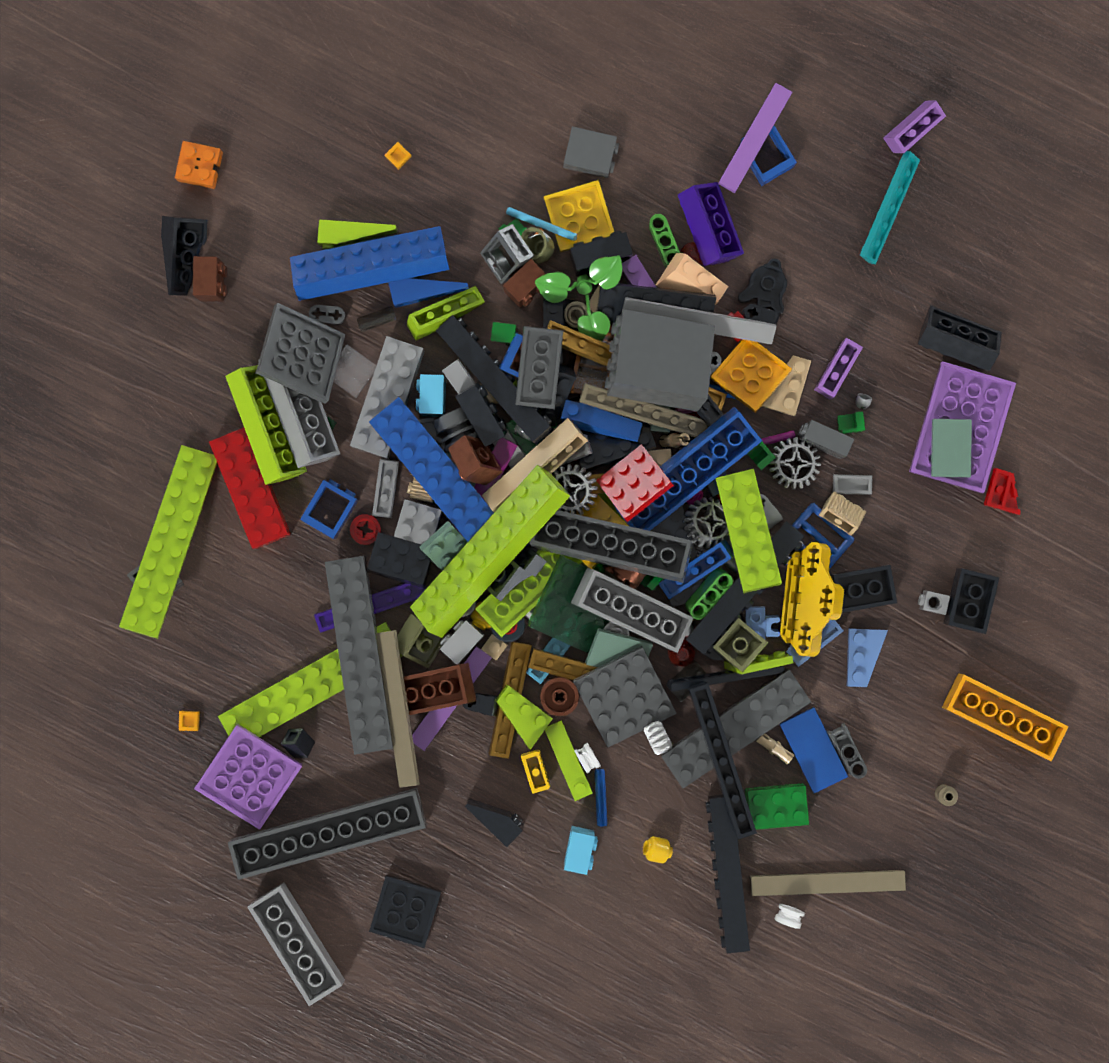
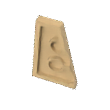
[761,355,811,416]

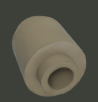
[935,784,958,806]

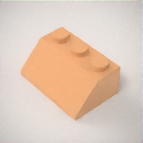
[656,253,728,305]

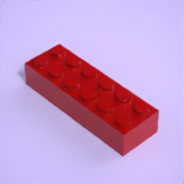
[209,428,291,549]

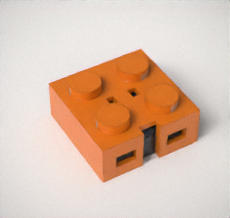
[175,141,223,189]

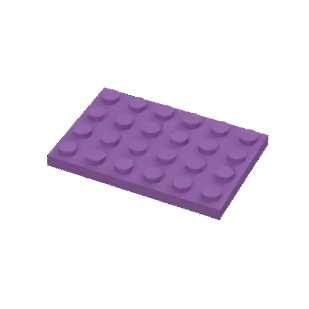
[909,361,1016,493]

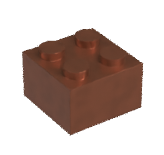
[193,256,227,302]
[503,259,545,308]
[448,435,503,485]

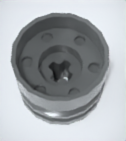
[432,407,479,453]

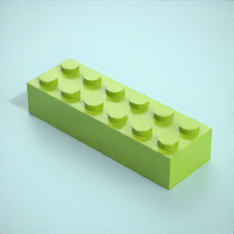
[225,365,307,485]
[716,469,782,593]

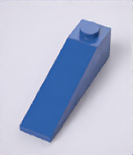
[389,278,469,308]
[561,400,643,442]
[659,539,734,599]

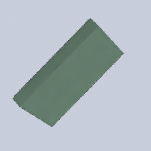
[931,419,972,478]
[585,628,653,667]

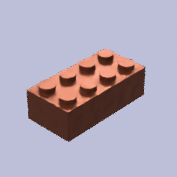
[403,663,477,715]

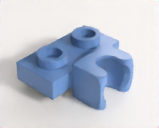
[745,606,780,639]

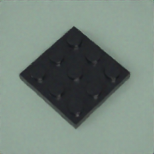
[369,875,441,948]

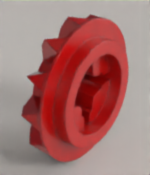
[350,514,381,545]

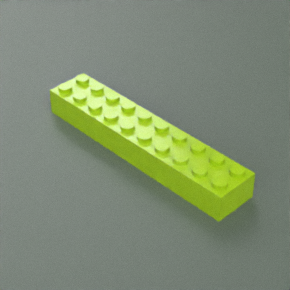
[410,465,570,638]

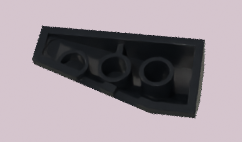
[161,216,208,296]

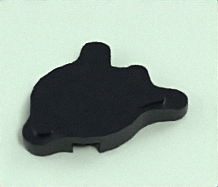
[738,258,787,314]

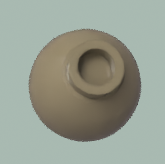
[564,301,588,329]

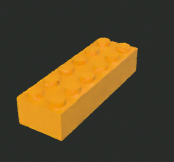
[942,673,1069,761]

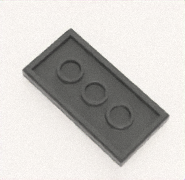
[515,326,563,409]

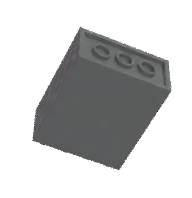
[605,309,715,411]

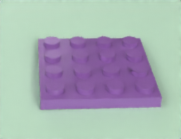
[194,724,302,830]

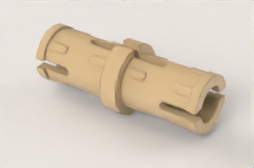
[659,433,690,448]
[756,733,794,764]

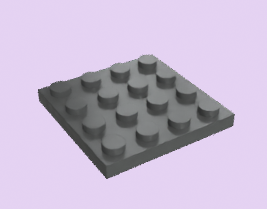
[256,303,345,403]
[573,646,677,747]

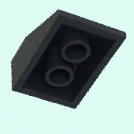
[465,798,524,847]

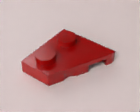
[984,468,1021,515]

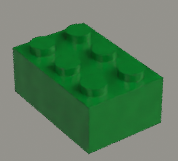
[745,783,809,830]

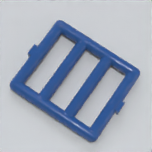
[786,503,854,577]

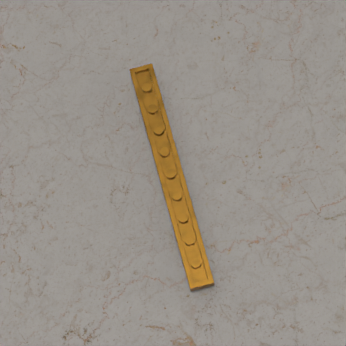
[546,320,727,410]

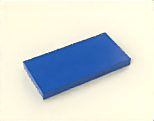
[779,707,848,793]

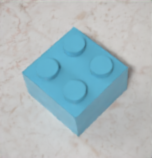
[416,374,446,417]
[564,826,598,875]

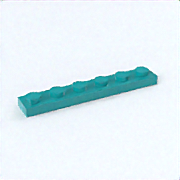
[860,151,920,265]

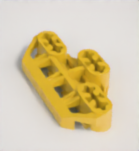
[780,542,844,657]

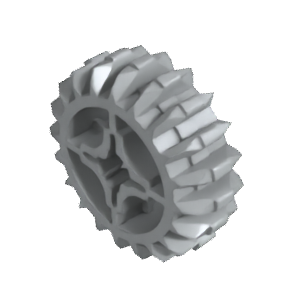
[769,437,821,489]
[553,464,598,515]
[683,497,730,549]

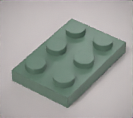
[420,521,468,571]

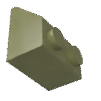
[397,614,447,669]
[713,618,768,672]

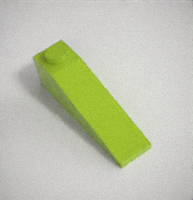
[318,220,398,249]
[407,286,485,340]
[545,720,593,801]

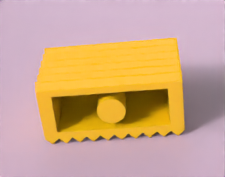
[521,749,550,794]

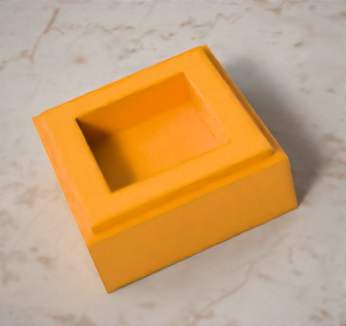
[385,142,412,170]
[179,711,200,731]

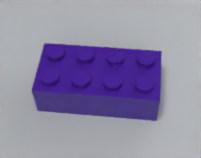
[678,182,744,267]

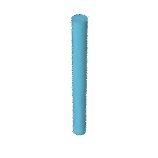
[506,207,577,241]

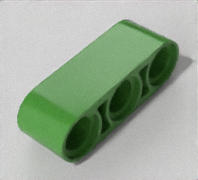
[649,214,680,268]
[685,568,733,620]

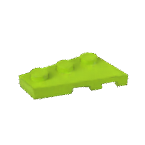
[724,651,793,674]
[495,685,553,750]

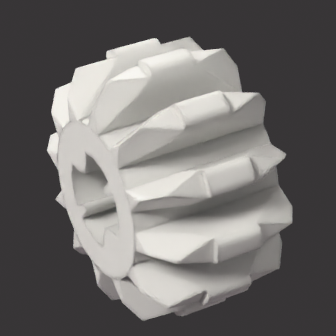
[644,721,672,755]

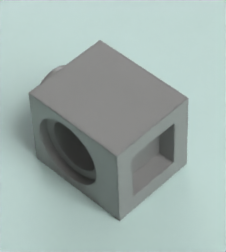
[918,591,950,615]

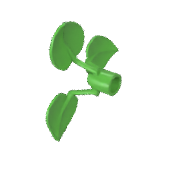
[535,255,622,342]

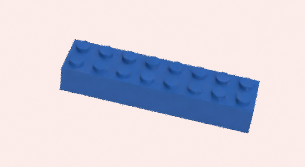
[290,226,449,301]
[369,397,494,542]
[613,407,762,531]

